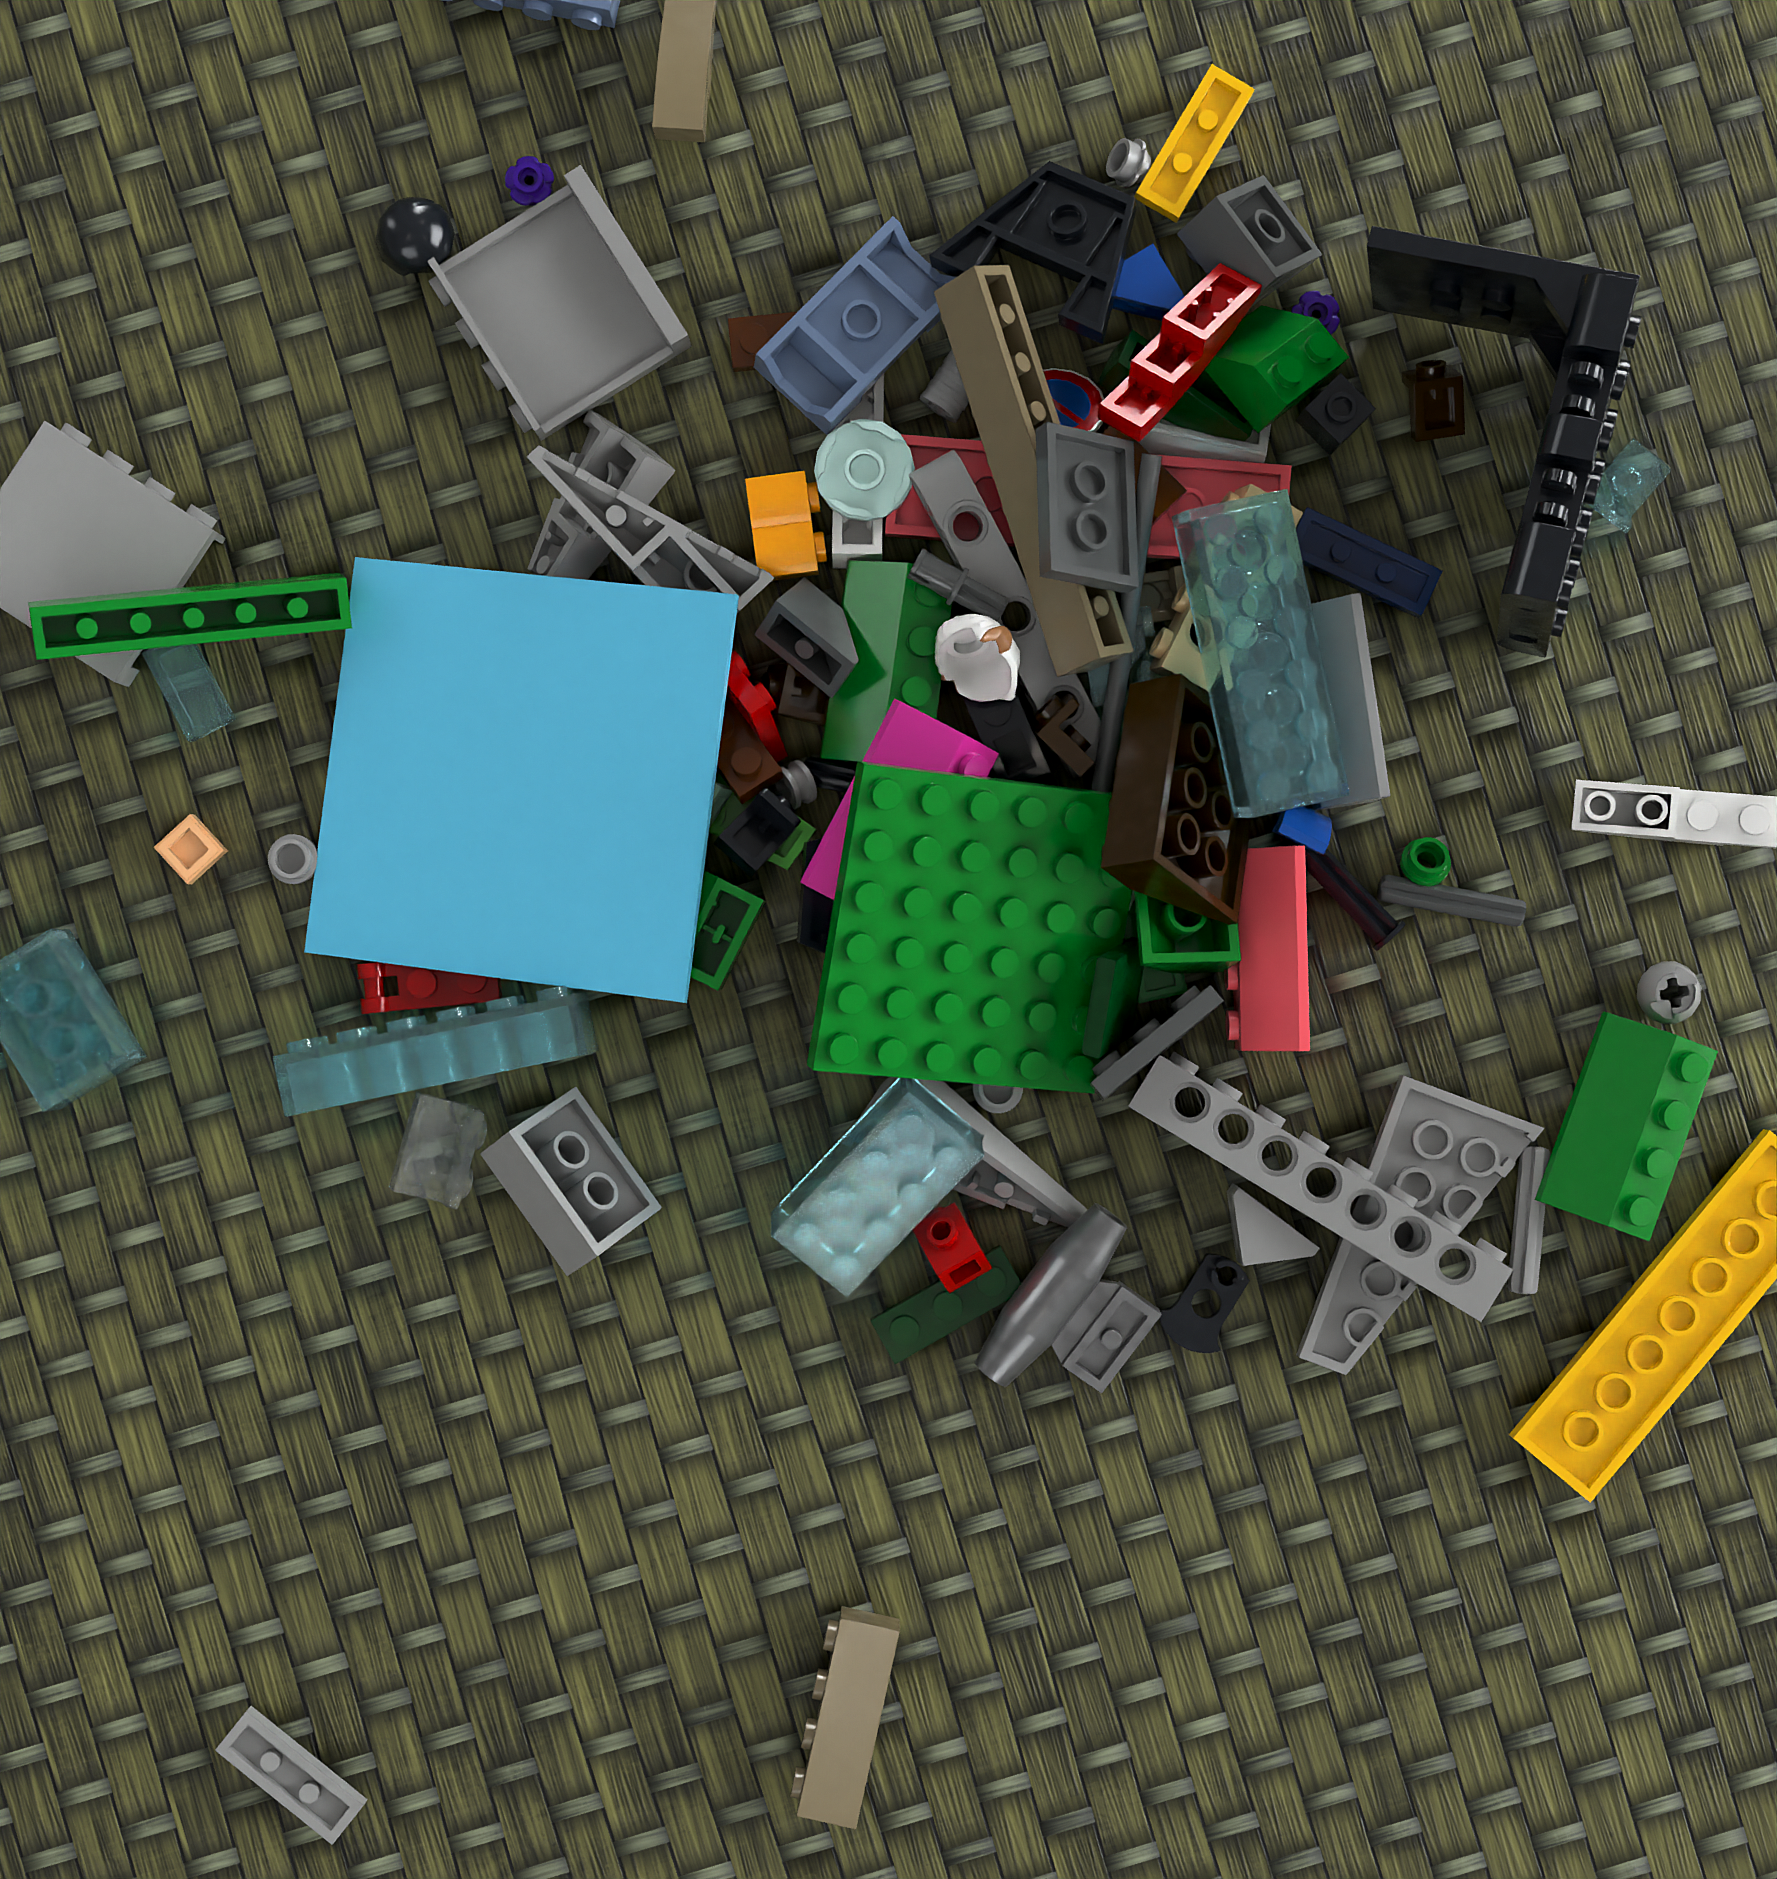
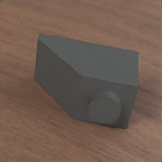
[754,577,859,698]

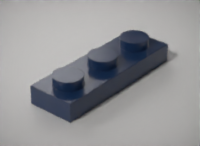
[1285,507,1443,618]

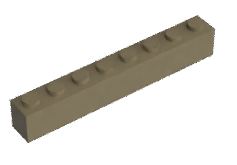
[934,265,1134,677]

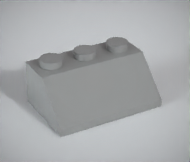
[480,1087,662,1276]

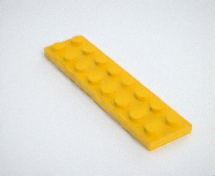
[1509,1129,1777,1503]

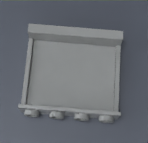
[428,165,691,441]
[0,421,226,687]

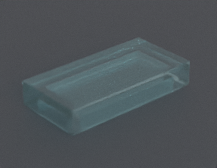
[142,644,236,743]

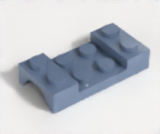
[754,216,956,435]

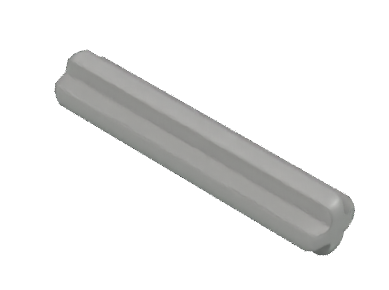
[1507,1146,1550,1295]

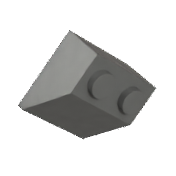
[1177,175,1323,306]

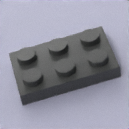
[1036,422,1139,594]
[1090,985,1224,1102]

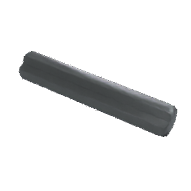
[1377,875,1526,927]

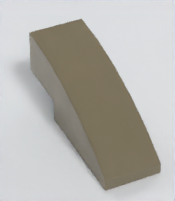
[652,0,716,142]

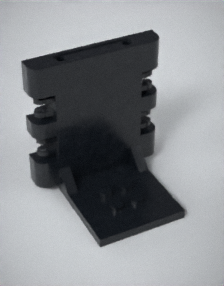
[1367,226,1642,658]

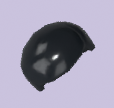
[375,197,455,276]

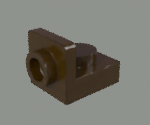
[1402,360,1465,442]
[759,663,829,727]
[1032,693,1094,777]

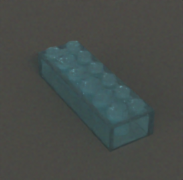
[1172,489,1350,818]
[272,985,599,1117]

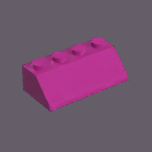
[800,698,999,900]

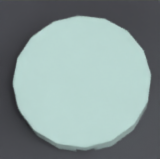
[814,419,915,522]

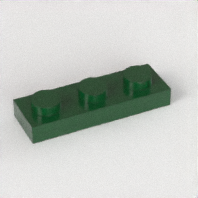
[870,1245,1021,1364]

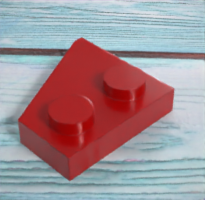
[727,650,788,763]

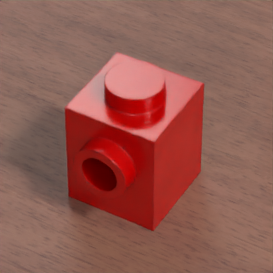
[911,1202,993,1293]

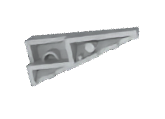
[527,409,676,580]
[527,445,774,613]
[844,1077,1088,1228]

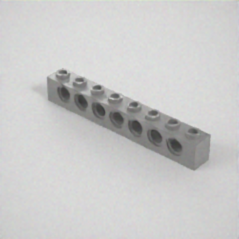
[1128,1052,1513,1322]

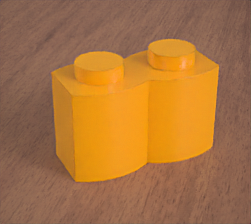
[745,471,827,581]

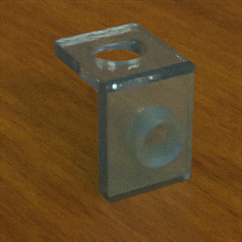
[1588,438,1671,534]

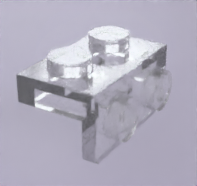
[389,1091,487,1209]

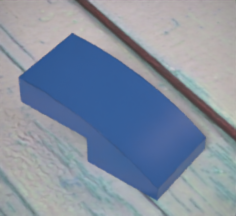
[1272,796,1332,855]

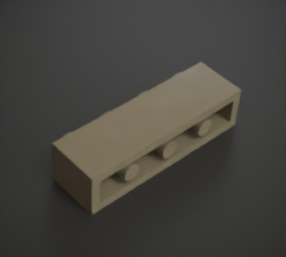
[790,1606,900,1829]

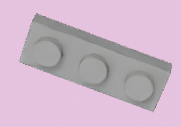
[215,1706,367,1845]

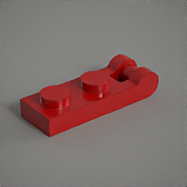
[357,962,503,1014]

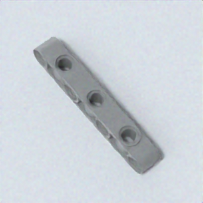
[909,450,1117,780]

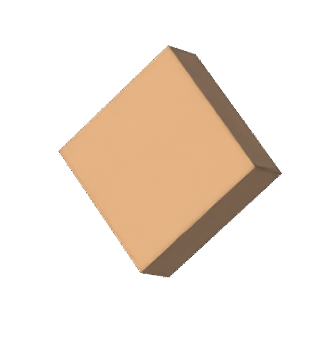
[154,814,228,885]

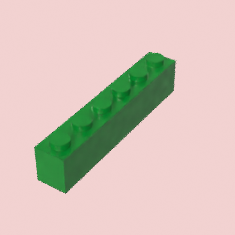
[28,573,352,660]

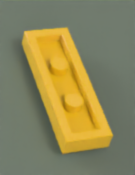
[1134,64,1255,223]

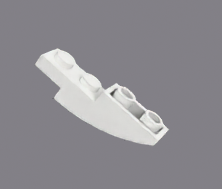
[1571,780,1777,849]

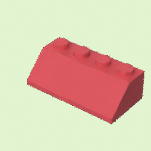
[1224,845,1310,1051]

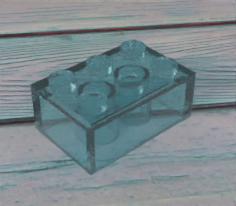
[0,929,147,1112]

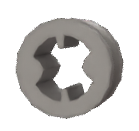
[773,760,817,810]

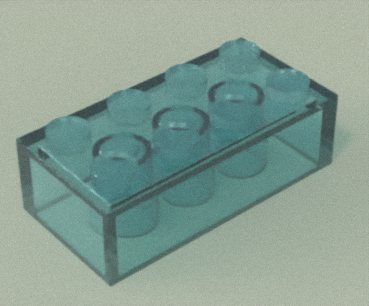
[771,1078,985,1297]

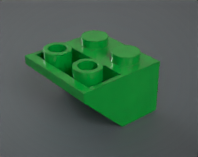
[690,870,766,991]

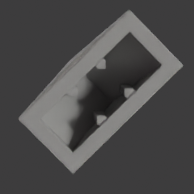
[1227,1183,1320,1266]

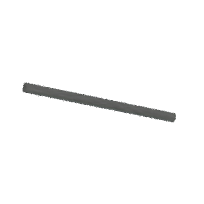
[1091,453,1162,793]

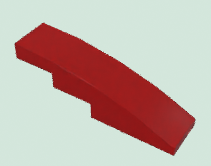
[1097,263,1262,442]

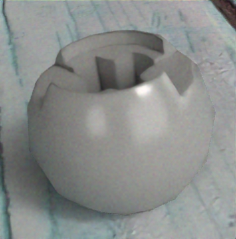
[1636,961,1702,1024]

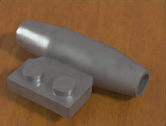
[975,1203,1162,1393]

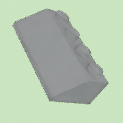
[1279,593,1390,811]

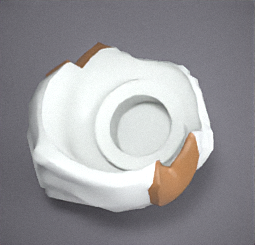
[934,614,1020,702]

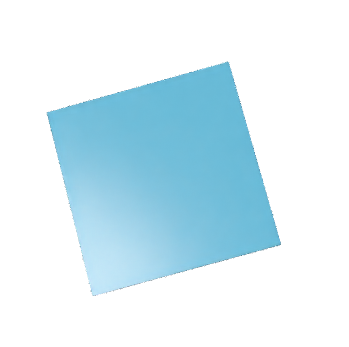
[304,557,739,1003]

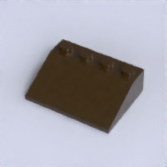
[1101,673,1262,925]

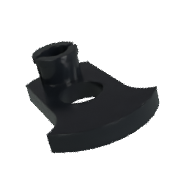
[1159,1253,1250,1353]

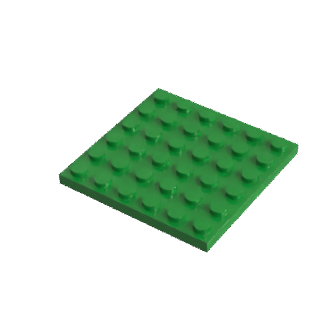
[807,761,1133,1094]

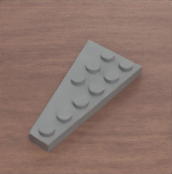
[1296,1075,1544,1375]

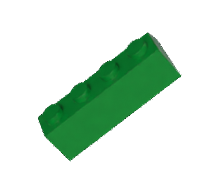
[820,560,953,764]
[1535,1012,1718,1241]

